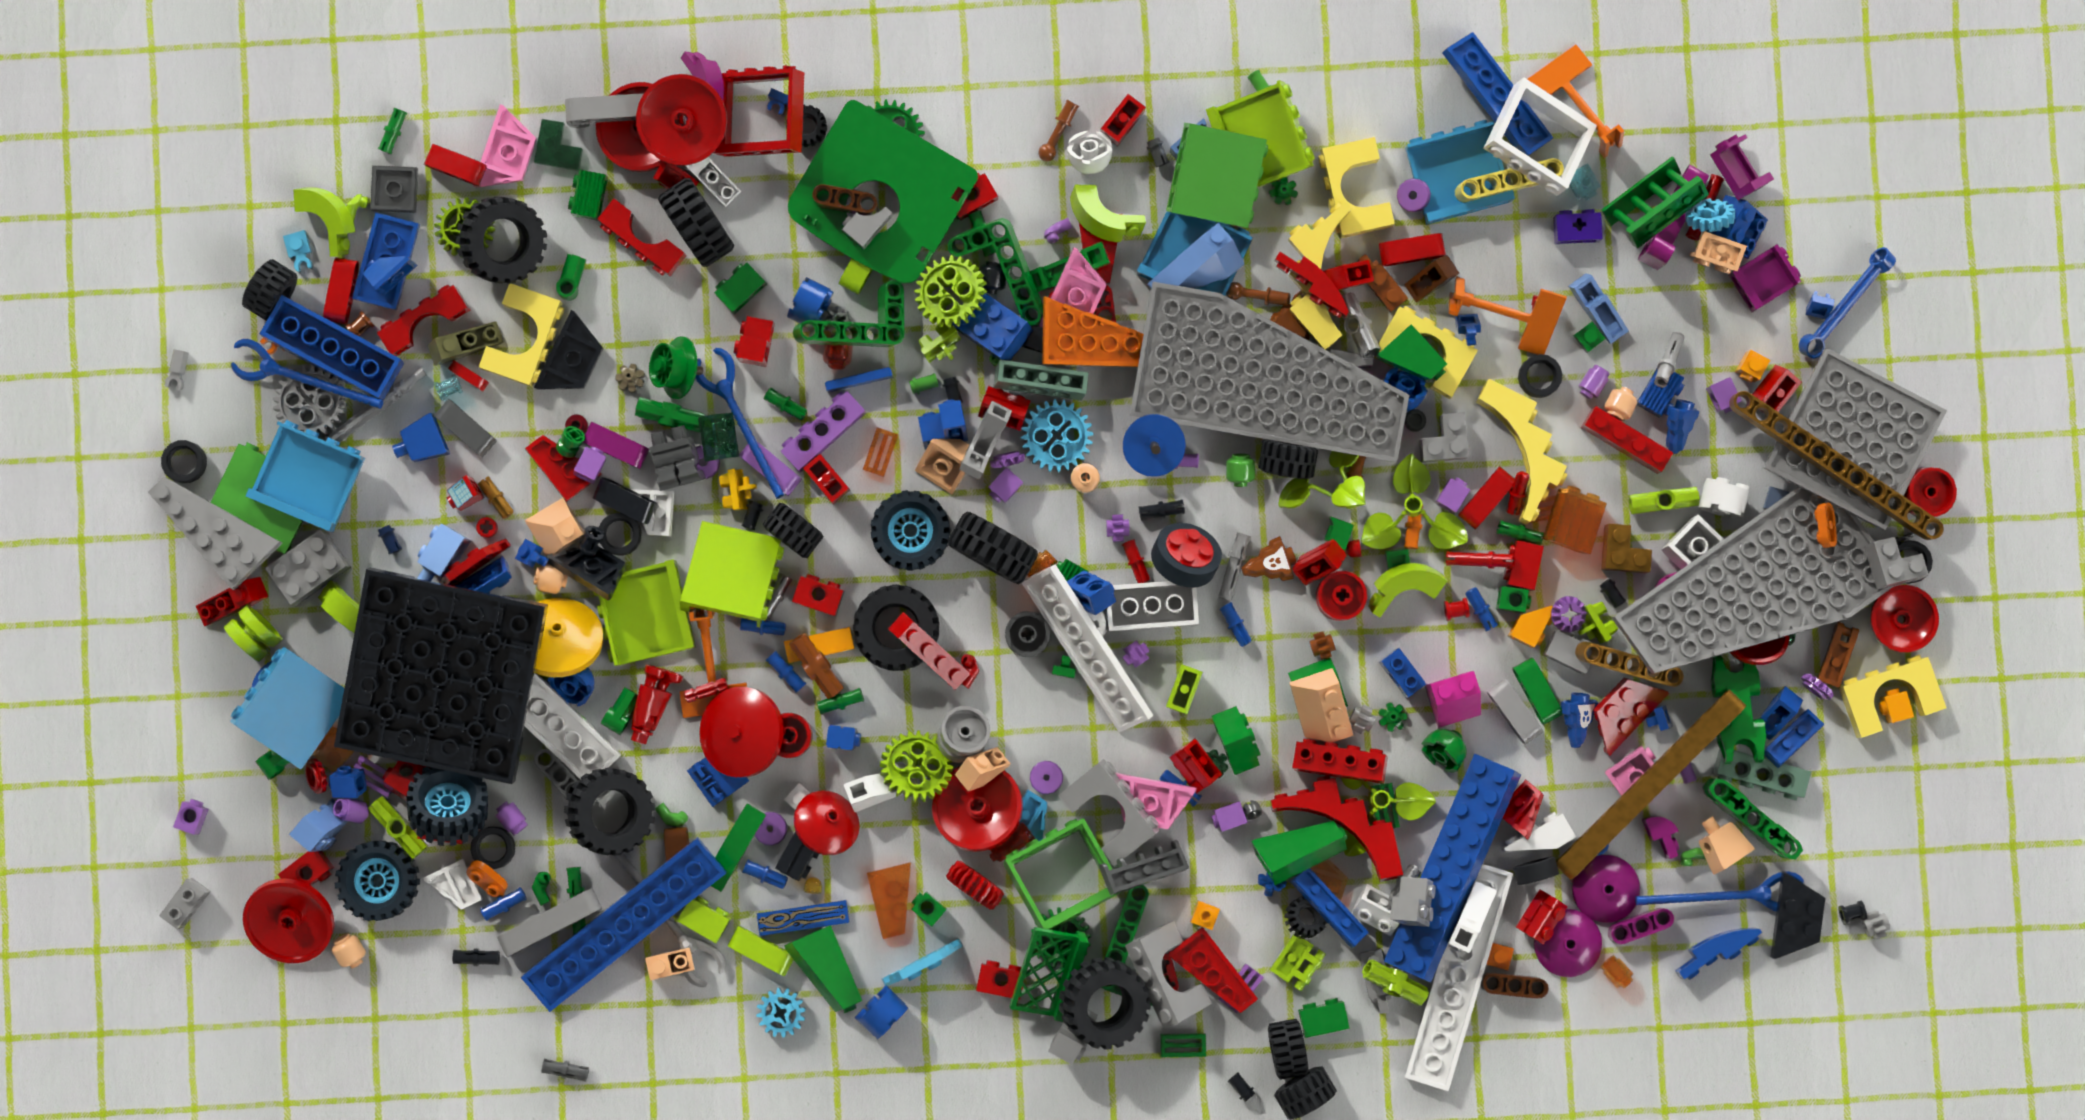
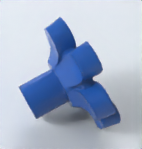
[1258,872,1287,897]

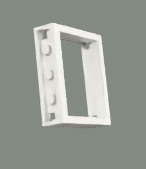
[1484,78,1597,196]

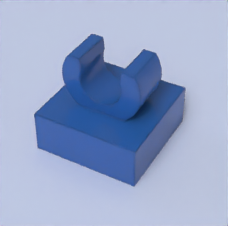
[767,88,788,116]
[1805,291,1834,319]
[1646,705,1673,731]

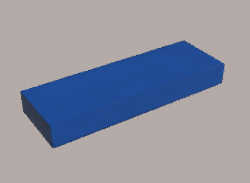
[825,367,893,393]
[1764,709,1824,768]

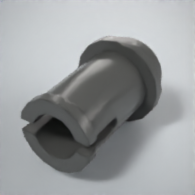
[1146,137,1169,168]

